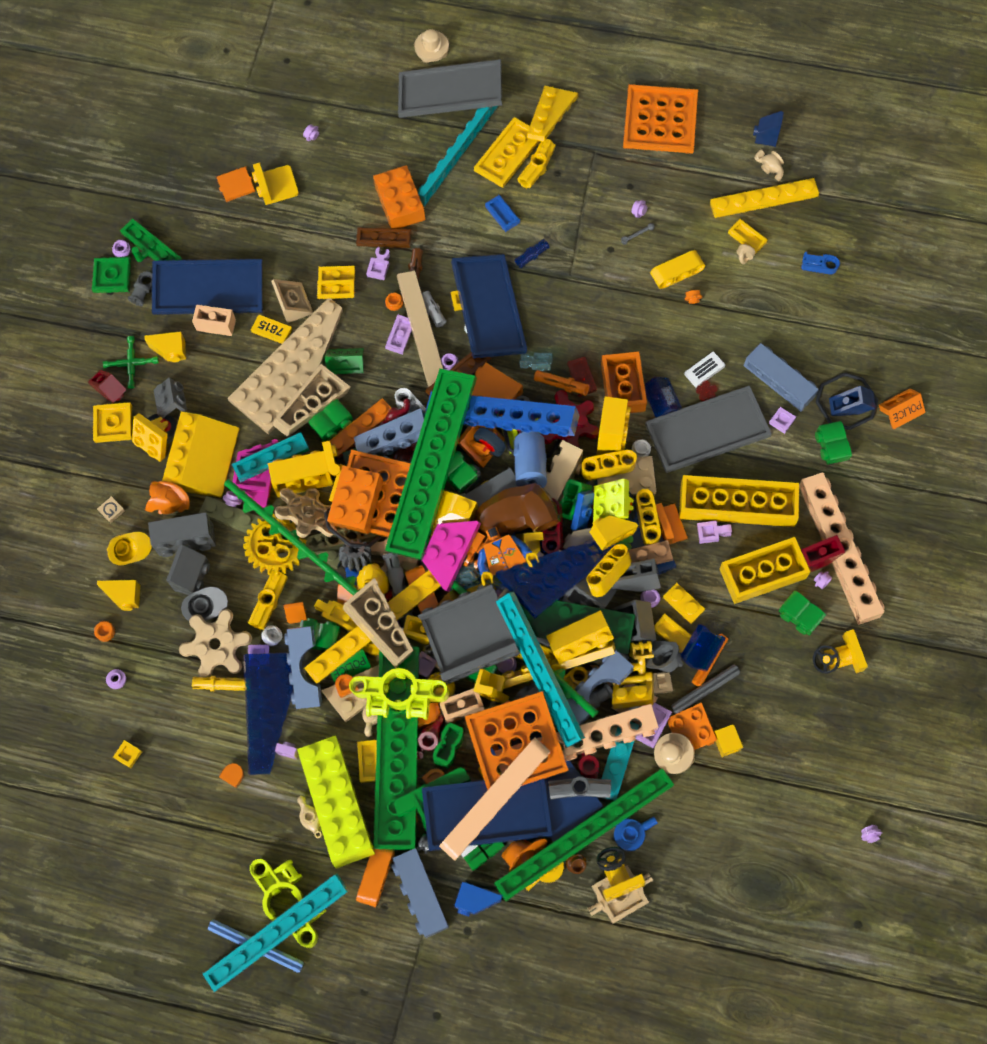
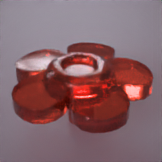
[696,381,717,401]

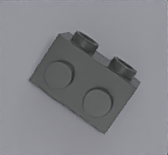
[154,377,187,418]

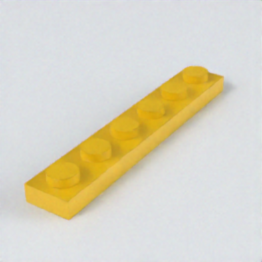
[710,178,819,218]
[502,641,616,689]

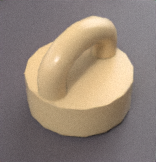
[736,244,756,264]

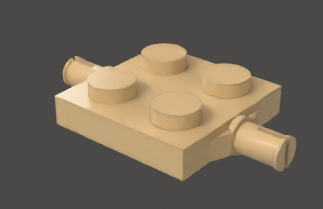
[587,865,653,924]

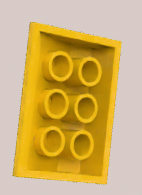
[162,412,240,498]

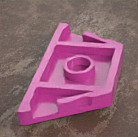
[232,439,279,508]
[422,521,481,592]

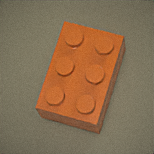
[373,165,425,229]
[601,351,647,413]
[327,465,384,534]

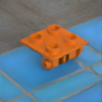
[667,703,717,750]

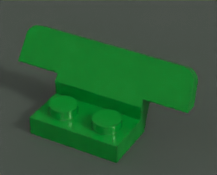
[394,768,471,831]

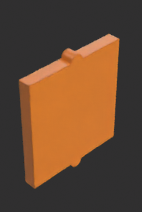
[217,167,255,202]

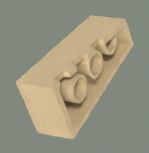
[273,364,350,437]
[544,440,583,507]
[343,578,413,668]

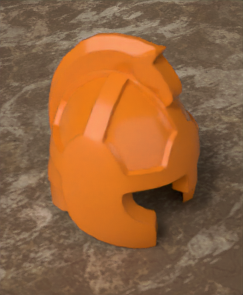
[145,481,190,514]

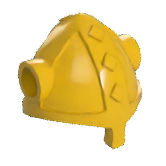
[357,563,389,594]

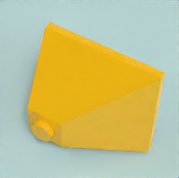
[427,491,479,546]

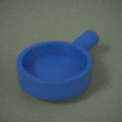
[614,816,658,851]

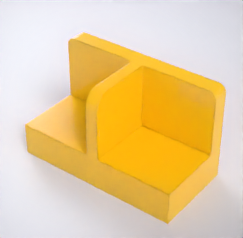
[516,532,543,554]
[474,668,509,703]

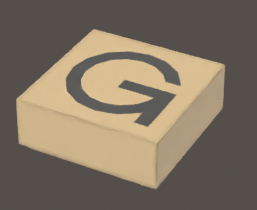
[97,496,125,523]

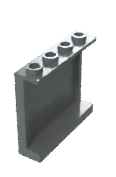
[418,584,520,685]

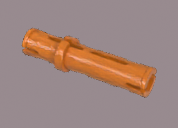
[534,370,589,396]

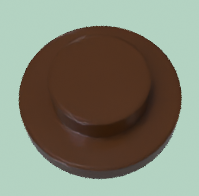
[566,853,587,874]

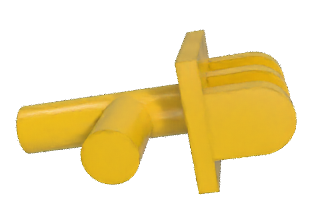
[629,641,654,684]

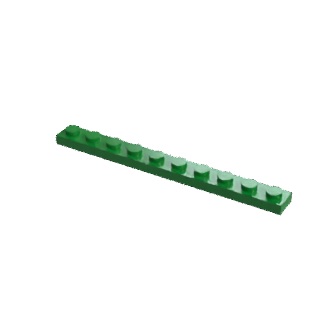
[494,768,674,901]

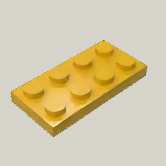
[474,117,540,188]

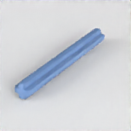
[208,920,304,972]

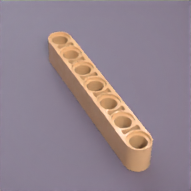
[439,738,551,861]

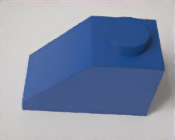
[454,882,502,917]

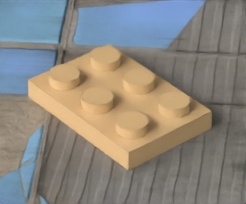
[597,456,656,496]

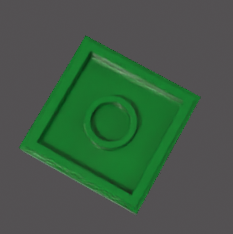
[92,257,131,293]

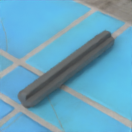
[671,665,740,714]

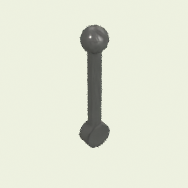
[621,223,655,245]

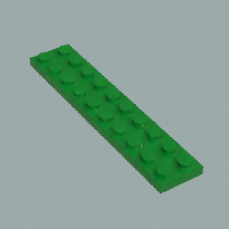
[385,368,477,560]
[374,647,420,850]

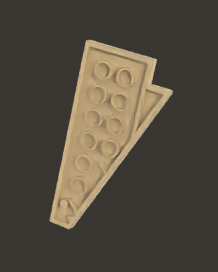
[228,299,343,435]

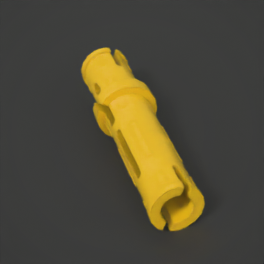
[192,676,254,692]

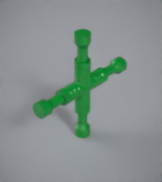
[103,336,159,389]

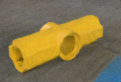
[248,571,288,630]

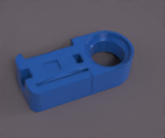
[801,252,840,274]

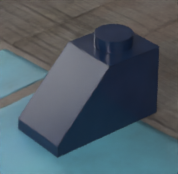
[753,111,784,147]
[829,386,876,416]

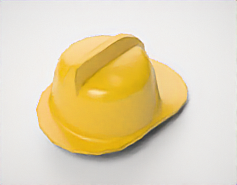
[107,532,151,565]

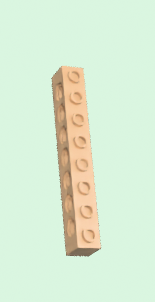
[799,473,885,625]
[495,704,659,774]

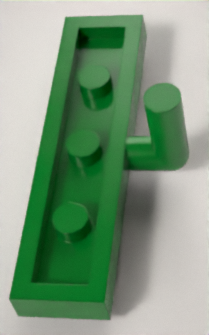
[120,218,183,262]

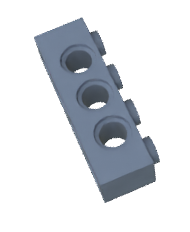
[354,408,426,457]

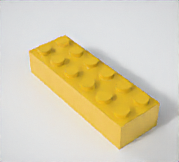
[679,475,799,527]

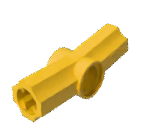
[518,139,555,189]

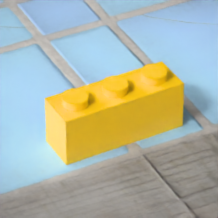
[546,610,614,664]

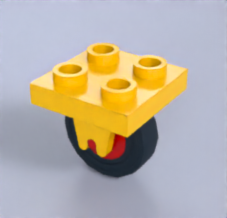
[132,413,177,462]

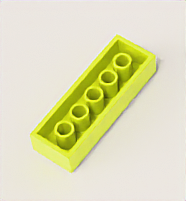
[297,735,375,868]

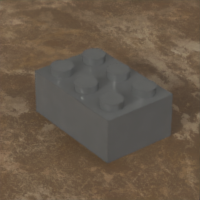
[148,513,216,557]

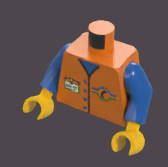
[477,527,539,586]

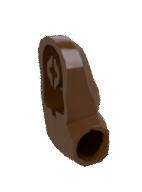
[474,483,560,539]

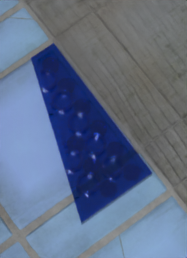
[495,539,616,618]
[243,653,293,775]

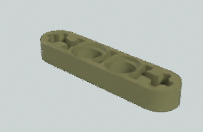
[306,528,378,555]

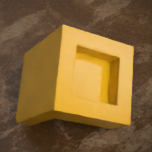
[714,725,743,757]

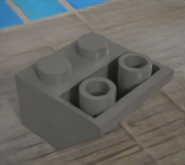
[562,567,617,609]

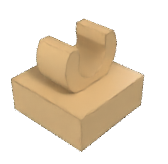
[653,672,673,695]

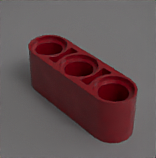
[542,498,563,556]

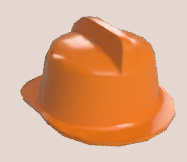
[502,839,547,873]

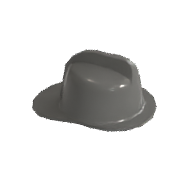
[181,587,228,621]
[644,641,683,673]

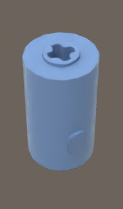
[514,431,547,488]

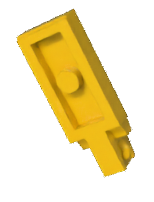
[314,599,358,632]

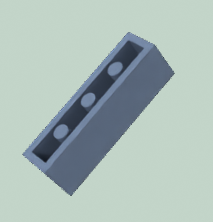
[744,343,819,412]
[391,848,449,938]

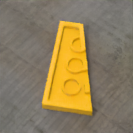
[527,86,578,142]

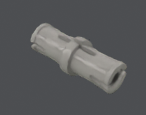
[422,291,447,327]

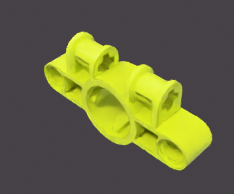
[349,668,450,720]
[250,859,326,948]

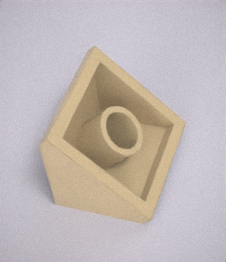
[272,279,313,323]

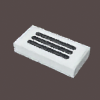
[684,351,725,388]

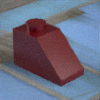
[87,370,126,403]
[801,535,846,573]

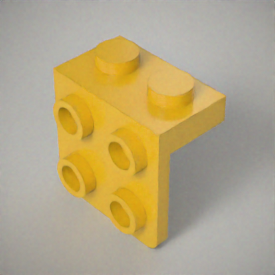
[251,163,299,205]

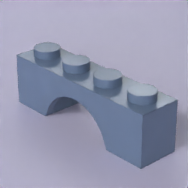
[284,626,322,709]
[567,651,634,726]

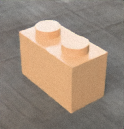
[192,305,236,336]
[439,688,484,724]

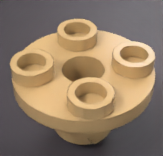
[415,29,449,63]
[654,733,695,774]

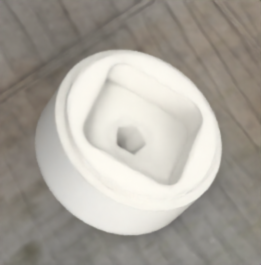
[262,625,282,646]

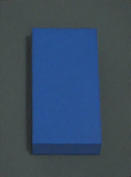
[485,195,520,232]

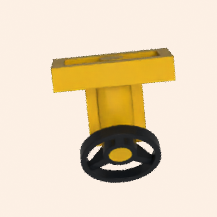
[813,629,868,674]
[596,847,645,902]

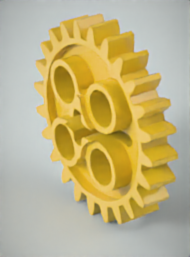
[243,514,307,575]

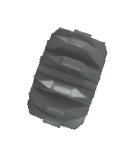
[339,539,372,572]

